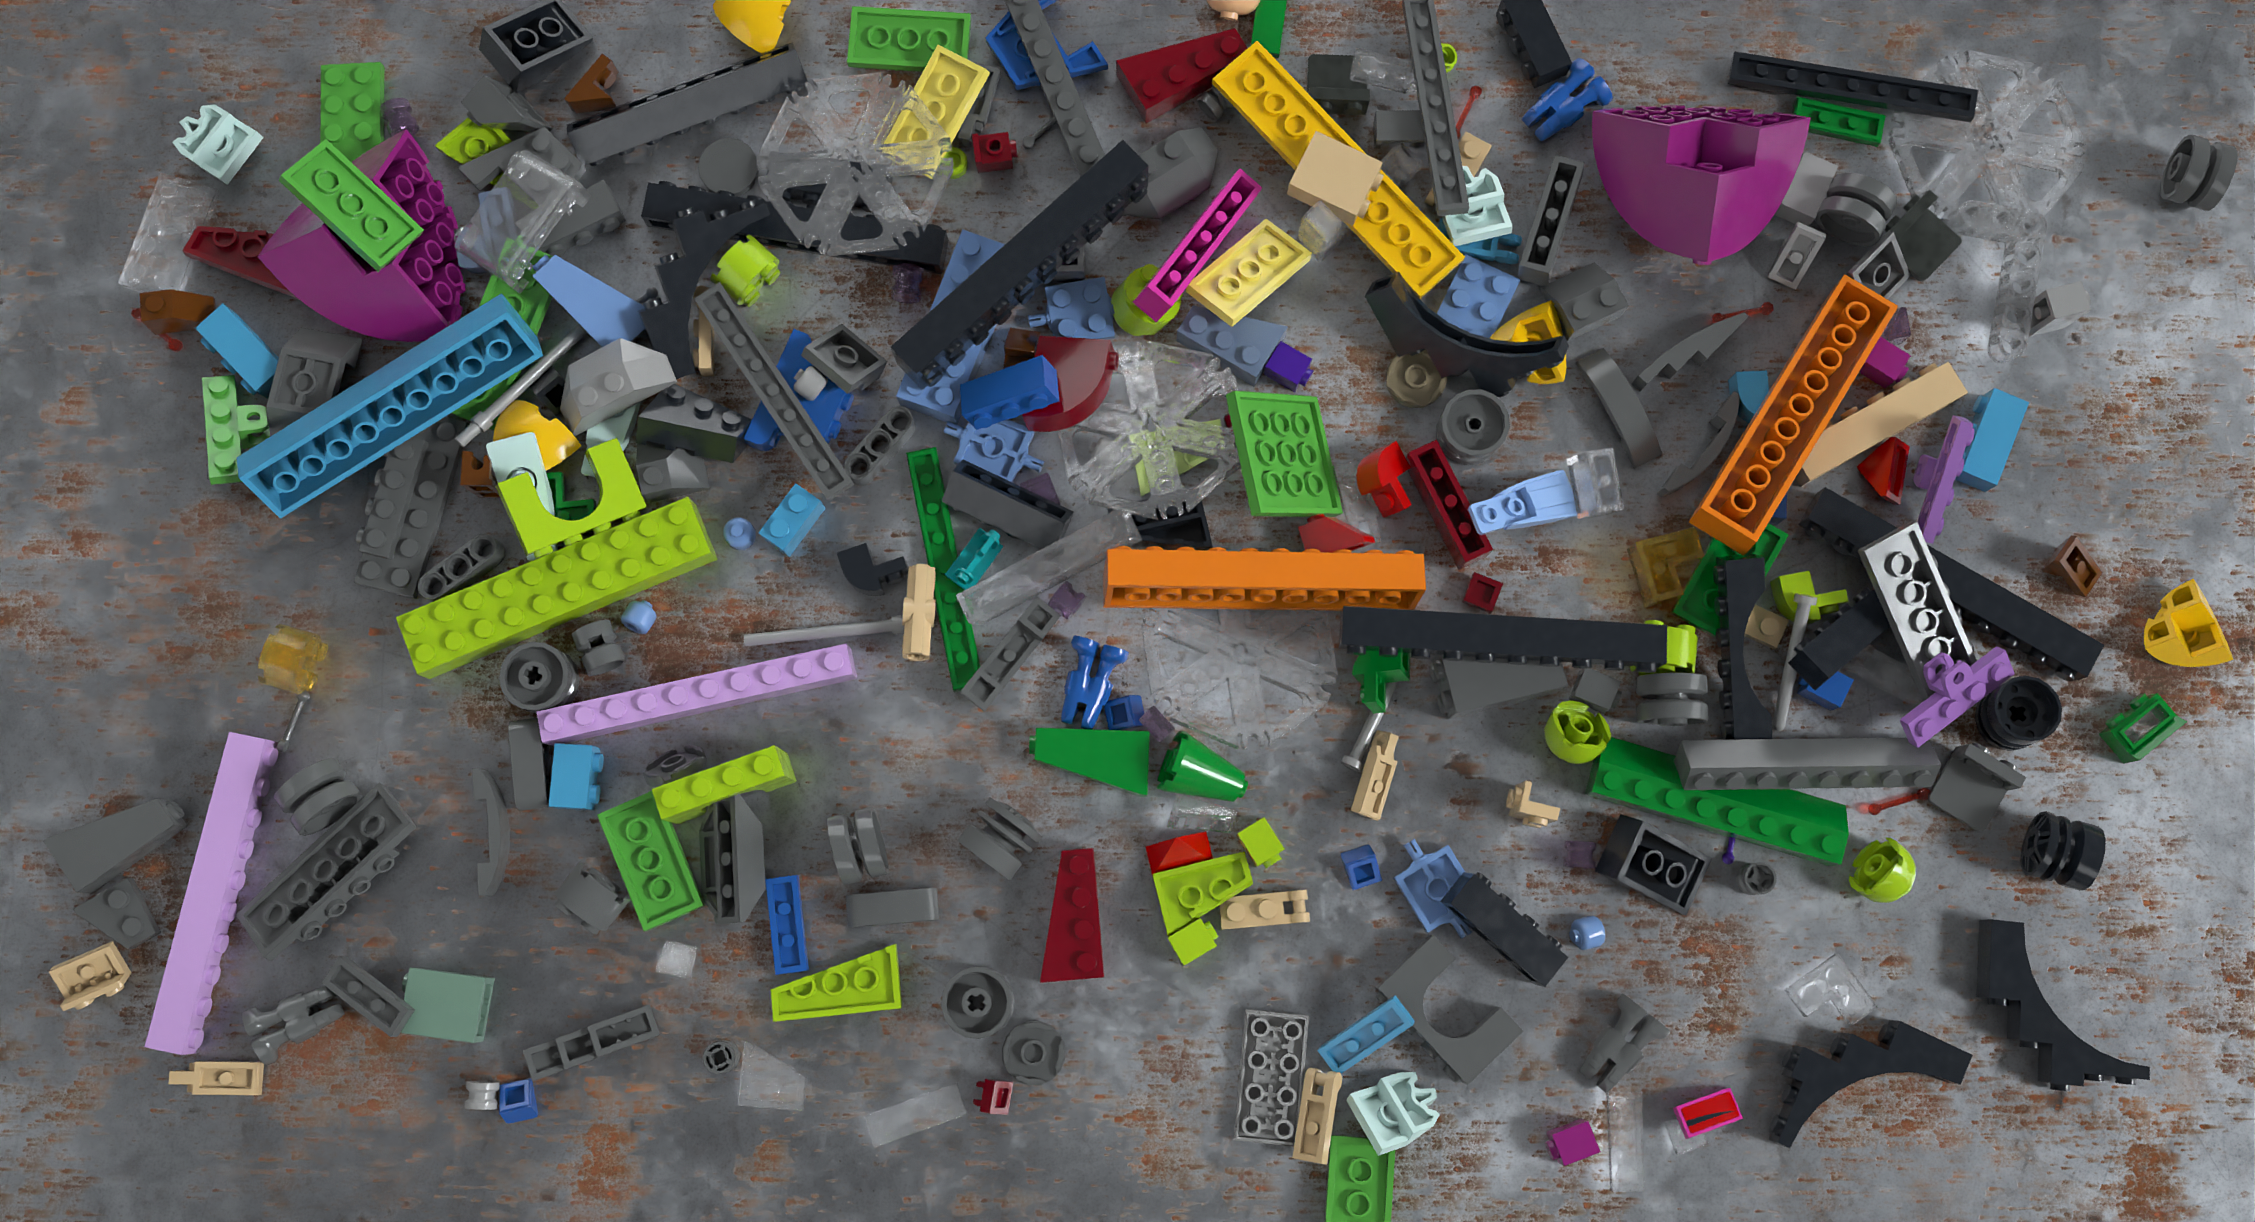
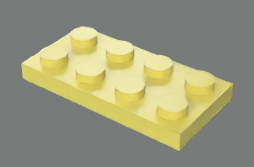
[880,45,990,179]
[1186,219,1312,327]

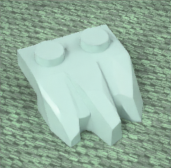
[172,104,264,185]
[1442,166,1513,246]
[1346,1072,1440,1156]

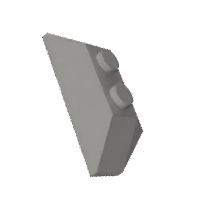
[560,338,677,436]

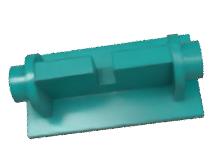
[945,527,1004,594]

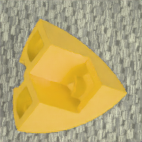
[713,0,791,53]
[1489,300,1566,384]
[493,400,582,471]
[2144,579,2234,667]

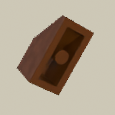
[139,289,216,335]

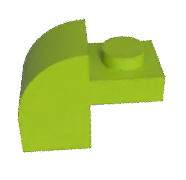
[1770,571,1849,624]

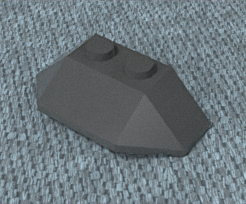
[1123,127,1218,220]
[699,794,766,925]

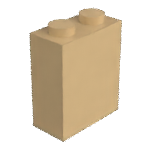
[1287,131,1384,226]

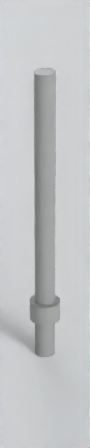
[455,324,587,447]
[744,615,904,647]

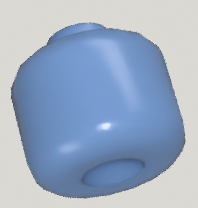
[723,518,756,550]
[621,600,657,634]
[1569,916,1605,950]

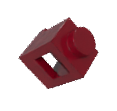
[972,132,1018,173]

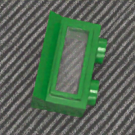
[2099,693,2187,764]

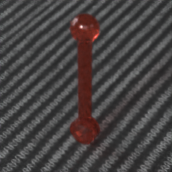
[1456,86,1482,139]
[1712,302,1774,323]
[131,308,183,352]
[1868,788,1930,816]

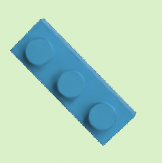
[1317,995,1415,1074]

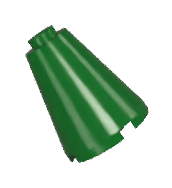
[1157,730,1248,802]

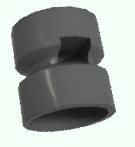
[571,620,626,676]

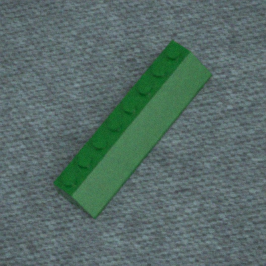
[1584,737,1849,866]

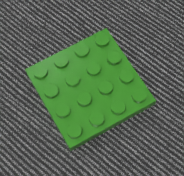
[1226,391,1343,517]

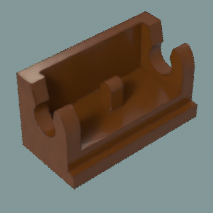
[460,451,500,498]

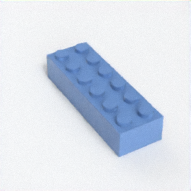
[896,229,1005,425]

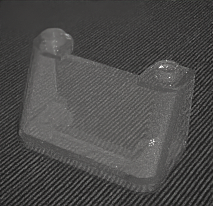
[454,150,592,294]

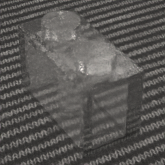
[1567,448,1624,519]

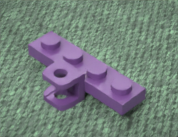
[1913,415,1974,544]
[1900,646,2015,748]

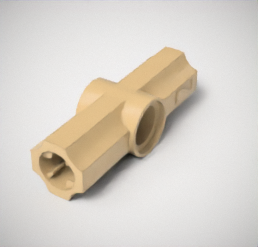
[902,564,936,662]

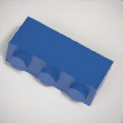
[960,355,1059,430]

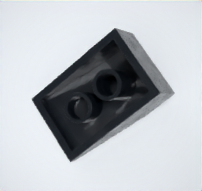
[479,0,593,93]
[1594,814,1712,916]

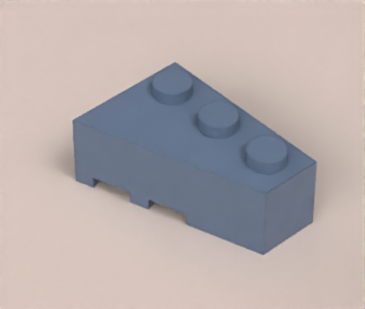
[1176,305,1288,387]

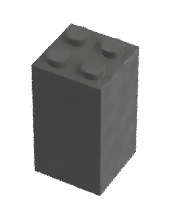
[1429,655,1568,720]

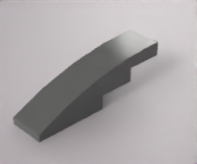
[1631,312,1749,392]
[523,1004,660,1082]

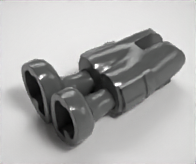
[242,986,345,1065]
[1580,993,1671,1093]

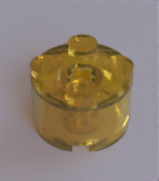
[258,624,328,694]

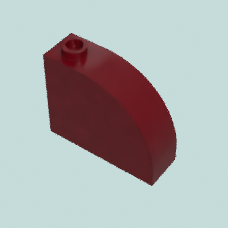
[1022,336,1119,432]

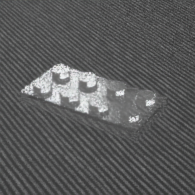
[118,172,221,292]

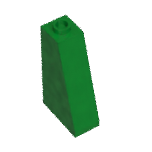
[1029,728,1150,797]

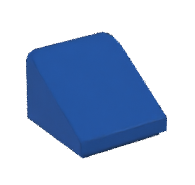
[1104,695,1147,731]
[1340,845,1382,891]
[499,1078,538,1124]

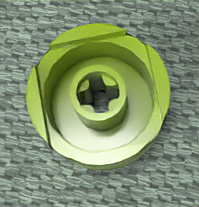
[710,235,781,307]
[1111,264,1183,336]
[1630,620,1698,676]

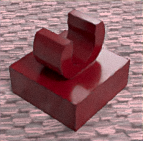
[973,1079,1013,1115]

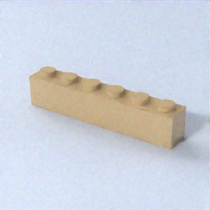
[1795,361,1968,487]

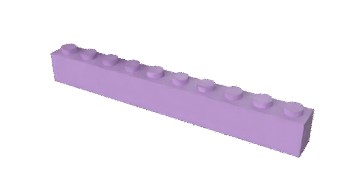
[537,644,857,746]
[144,732,278,1055]

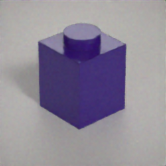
[1264,341,1314,392]

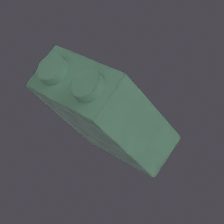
[401,967,495,1043]

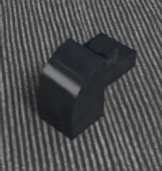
[837,543,909,596]

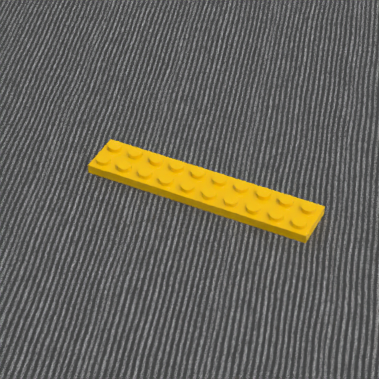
[1212,41,1465,299]

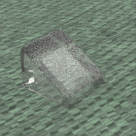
[655,940,698,978]

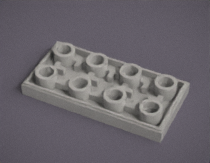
[1233,1009,1309,1146]

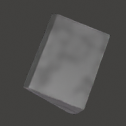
[1834,231,1911,299]

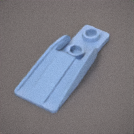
[1468,470,1581,535]

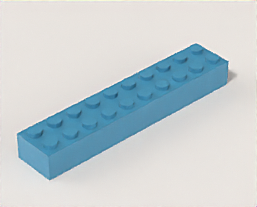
[237,293,543,519]

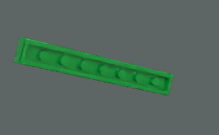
[906,447,981,692]

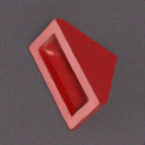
[1857,437,1910,505]
[1145,831,1213,877]

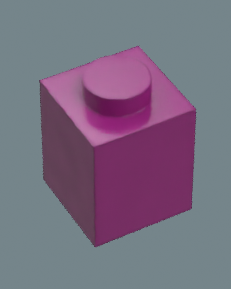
[1859,336,1911,388]
[1545,1118,1601,1166]

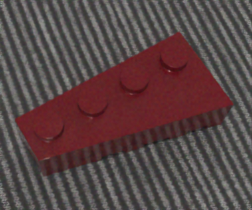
[1116,28,1248,123]
[1040,848,1105,983]

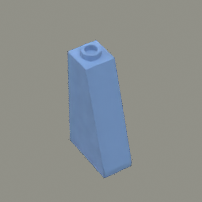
[532,254,645,347]

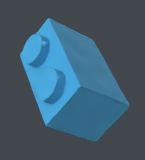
[758,483,826,557]
[549,743,604,811]

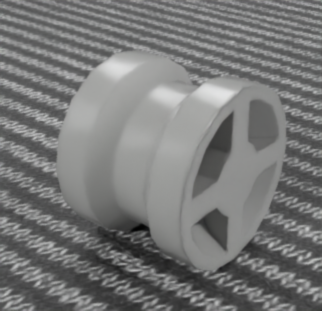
[464,1081,500,1110]

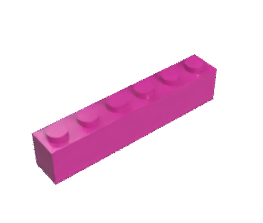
[1133,168,1262,322]

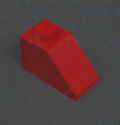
[1298,514,1375,553]

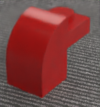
[1356,441,1412,518]

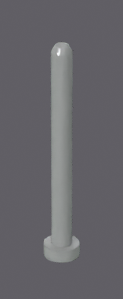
[1772,593,1817,731]
[1341,653,1411,772]

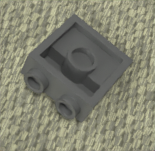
[801,324,888,394]

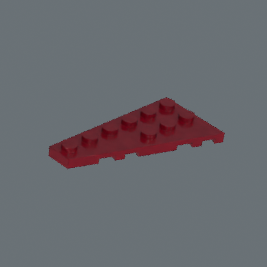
[182,226,298,299]

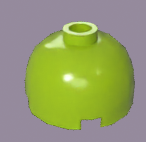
[1544,700,1611,764]
[1849,838,1916,903]

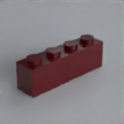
[1406,439,1493,570]

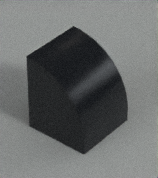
[529,366,565,416]

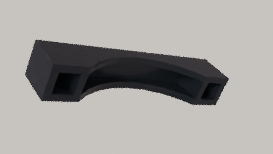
[1713,554,1772,740]

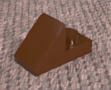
[564,53,619,114]
[1003,328,1040,369]
[2042,535,2103,597]

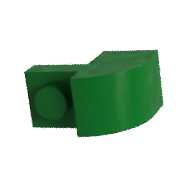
[1352,650,1410,714]

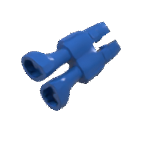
[1521,58,1613,141]
[1061,635,1129,730]

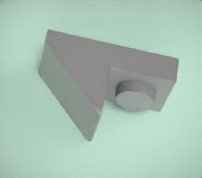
[1768,222,1826,290]

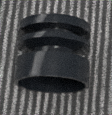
[1975,675,2062,751]
[2020,811,2106,891]

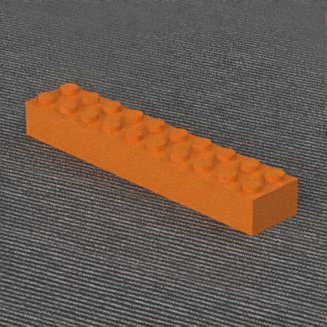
[1689,274,1898,556]
[1103,546,1426,611]

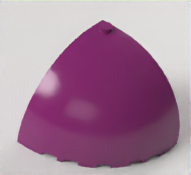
[1592,105,1811,265]
[257,129,466,342]

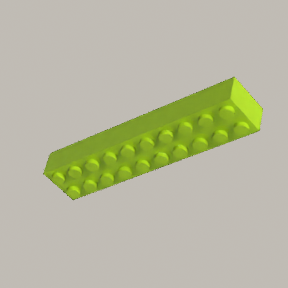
[396,497,718,679]

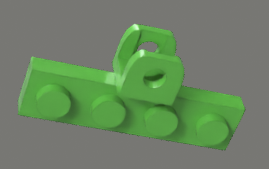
[202,375,270,485]

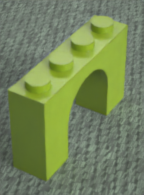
[496,438,647,558]
[652,745,797,824]

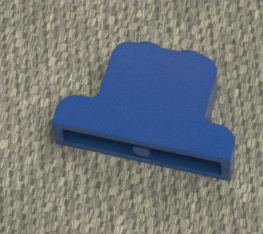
[743,329,854,451]

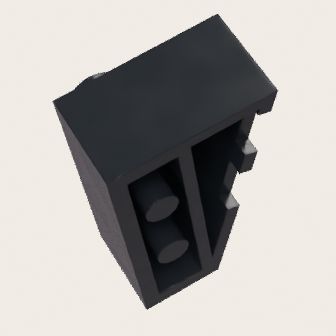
[636,384,752,463]
[1107,487,1213,551]

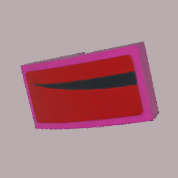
[1673,1088,1743,1139]

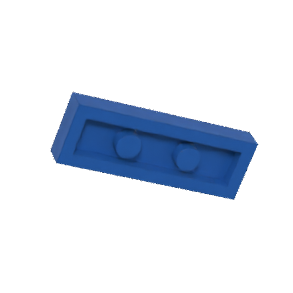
[765,875,809,975]

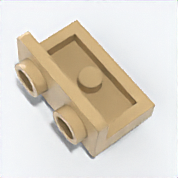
[1506,780,1560,828]
[49,941,132,1011]

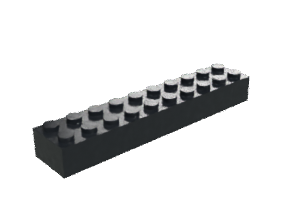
[891,140,1149,390]

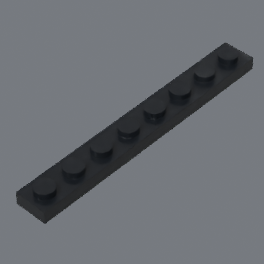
[1728,51,1978,123]

